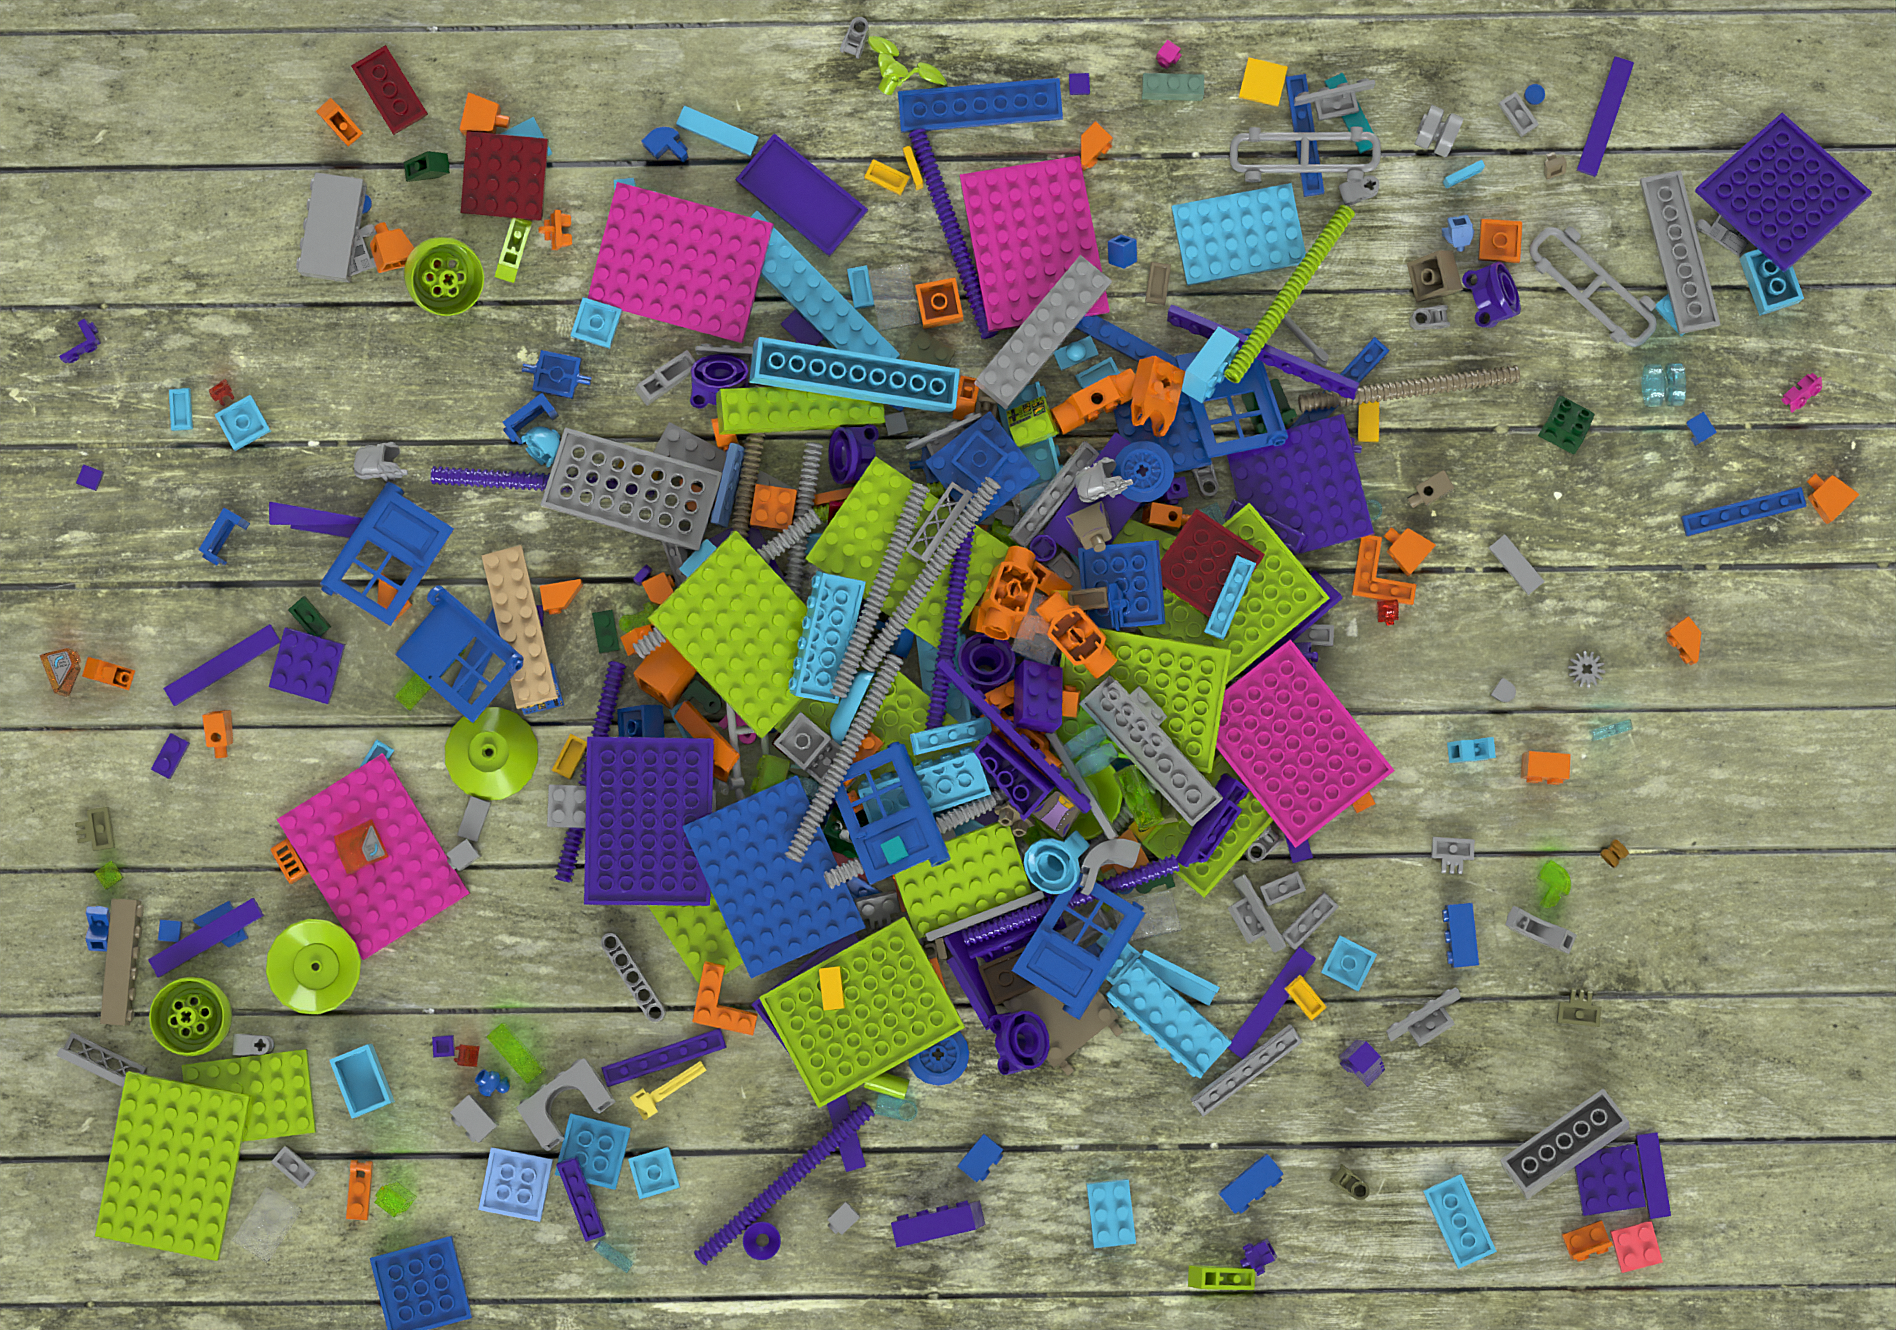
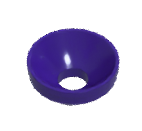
[743,1221,781,1260]

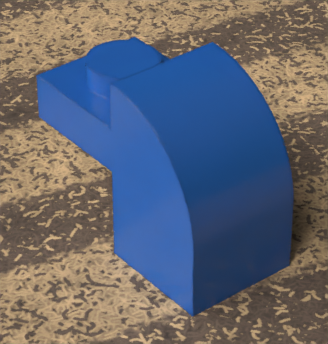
[641,127,689,163]
[874,620,914,658]
[85,906,110,952]

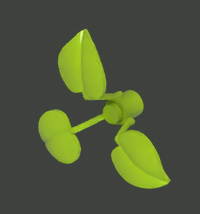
[868,36,948,95]

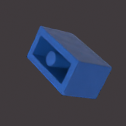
[957,1133,1004,1183]

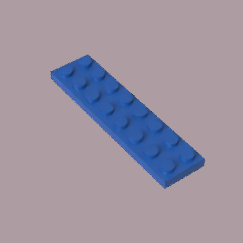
[898,78,1063,133]

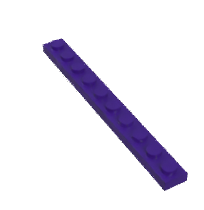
[1167,304,1360,400]
[935,659,1092,814]

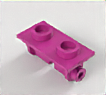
[1781,373,1822,413]

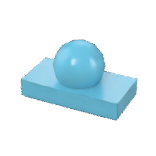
[1053,335,1099,371]

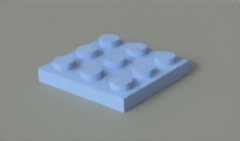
[478,1147,553,1222]

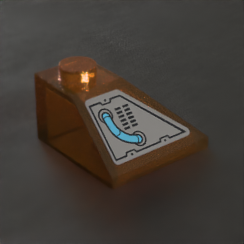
[39,648,81,697]
[334,819,389,874]

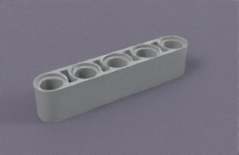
[601,933,666,1022]

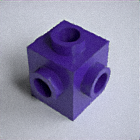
[1157,477,1189,505]

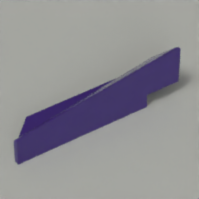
[269,502,363,538]
[1176,773,1249,867]
[966,914,1067,962]
[943,930,998,1031]

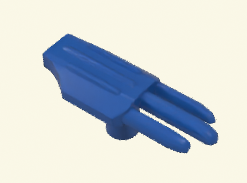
[1107,583,1127,631]

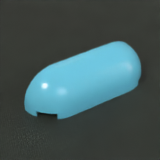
[830,669,877,747]

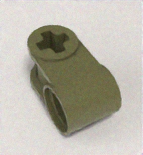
[1329,1164,1370,1200]

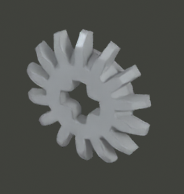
[1568,651,1605,688]

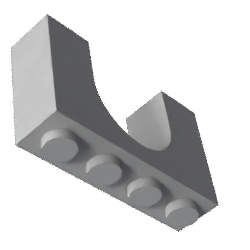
[516,1058,616,1151]

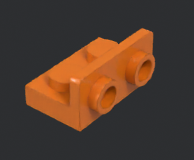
[1561,1220,1613,1262]

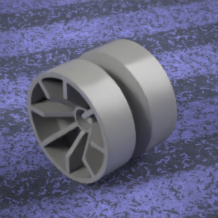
[1414,105,1464,158]

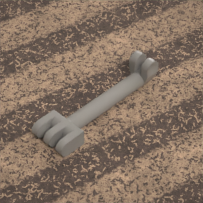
[1278,314,1329,366]

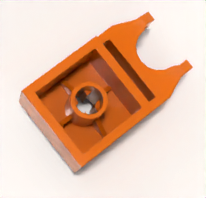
[1131,356,1185,437]

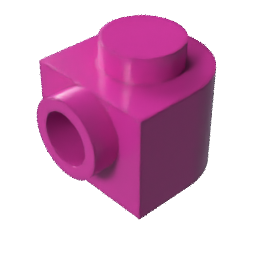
[1155,40,1182,69]

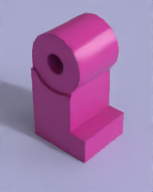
[718,712,757,745]

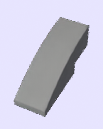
[635,350,696,406]

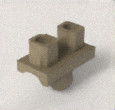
[975,388,998,418]
[994,800,1036,837]

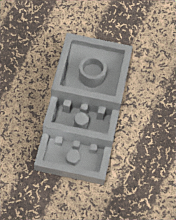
[774,712,860,792]

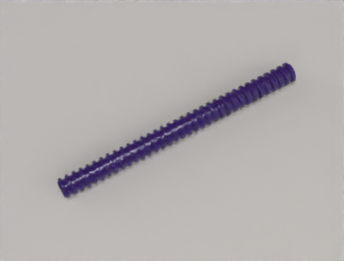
[908,128,998,339]
[431,466,655,498]
[924,526,976,731]
[554,661,627,883]
[961,854,1180,946]
[694,1101,875,1266]

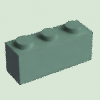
[1142,73,1204,101]

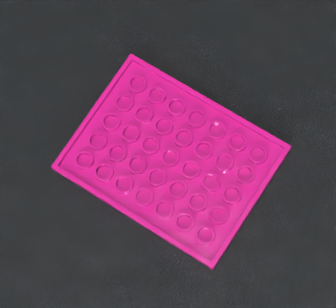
[959,156,1110,332]
[588,182,774,343]
[1216,639,1395,848]
[276,753,470,960]

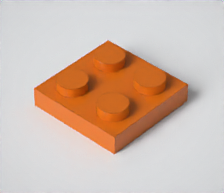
[1478,219,1522,263]

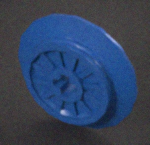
[1113,441,1174,503]
[908,1031,969,1086]

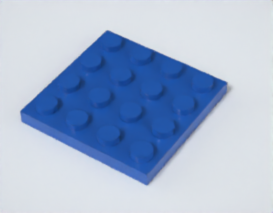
[1113,391,1212,473]
[925,411,1041,526]
[1078,540,1165,629]
[370,1236,473,1330]

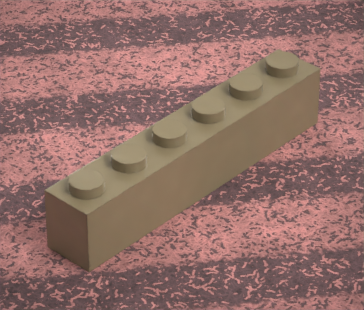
[100,899,144,1026]

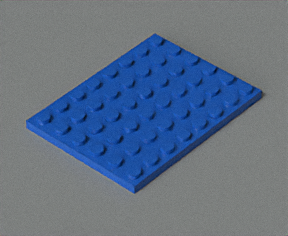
[682,775,866,979]

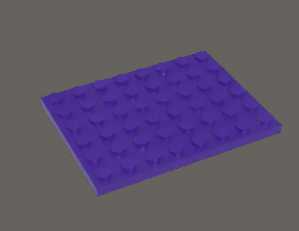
[584,736,714,906]

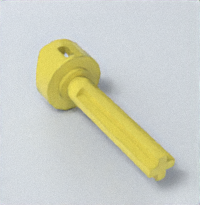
[630,1061,707,1120]

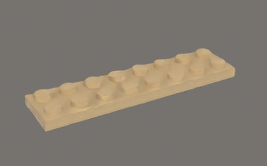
[481,545,558,709]

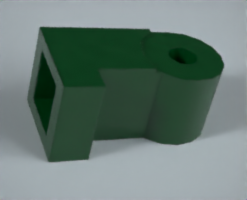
[683,679,722,715]
[1135,873,1176,894]

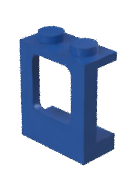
[503,393,559,445]
[198,508,250,565]

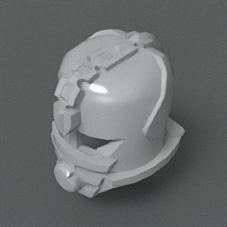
[354,442,408,482]
[1074,457,1133,503]

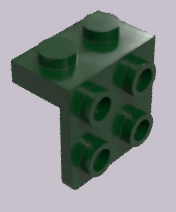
[1241,379,1297,434]
[1538,396,1595,455]
[823,803,869,858]

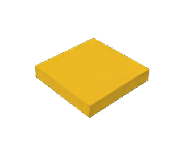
[1239,57,1288,107]

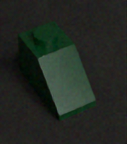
[404,151,450,182]

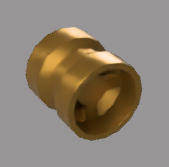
[1600,839,1630,868]

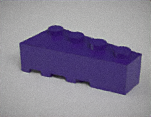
[973,731,1055,821]
[1339,1040,1385,1087]
[891,1200,986,1247]

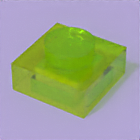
[94,861,124,890]

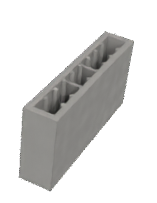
[296,172,367,283]

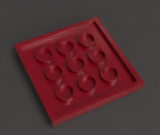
[460,131,549,221]
[1160,508,1265,618]

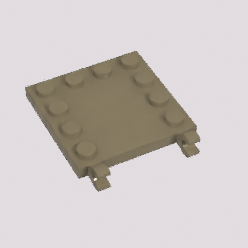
[1003,987,1123,1076]

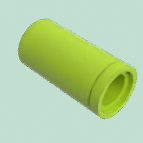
[864,1072,910,1100]

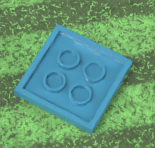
[555,1113,631,1190]

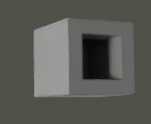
[446,839,482,871]
[827,1201,861,1235]

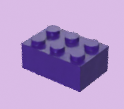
[1013,660,1063,734]

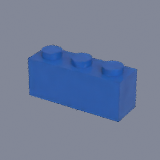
[1442,903,1479,968]
[1218,1153,1283,1214]

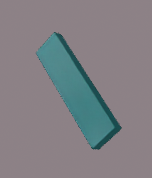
[1324,72,1374,154]

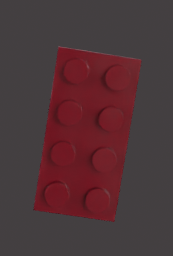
[351,45,428,135]

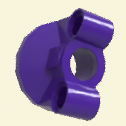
[1462,261,1521,328]
[690,354,750,409]
[828,424,879,484]
[957,633,1016,694]
[989,1011,1050,1075]

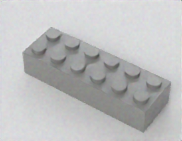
[1500,1089,1630,1200]

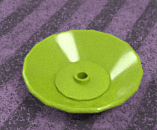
[445,707,538,800]
[1032,748,1123,840]
[266,919,361,1014]

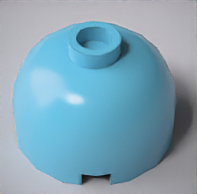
[521,426,560,468]

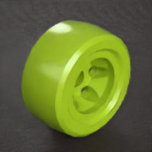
[404,237,484,316]
[149,977,232,1056]

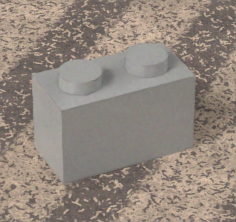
[450,1094,499,1143]

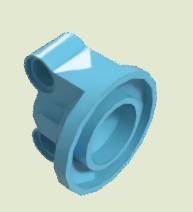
[1024,830,1090,894]

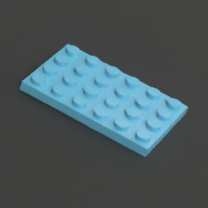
[1171,183,1306,286]

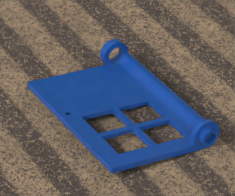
[1175,328,1288,458]
[320,482,454,627]
[395,585,524,723]
[826,742,951,885]
[1012,873,1146,1020]

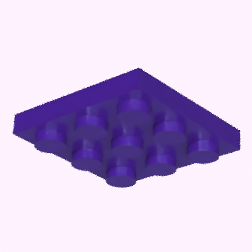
[269,627,346,704]
[1574,1144,1646,1216]

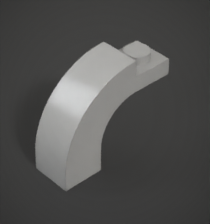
[1079,839,1141,895]
[1505,906,1577,954]

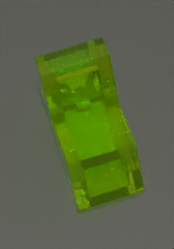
[1536,860,1571,909]

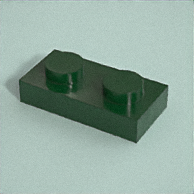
[288,596,331,637]
[592,609,620,654]

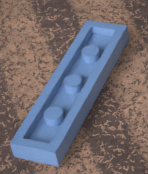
[711,443,746,528]

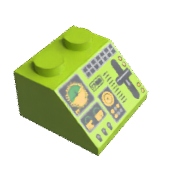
[1006,395,1059,449]

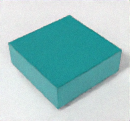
[880,836,909,864]

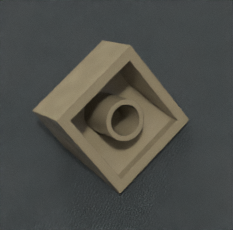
[1407,250,1463,302]

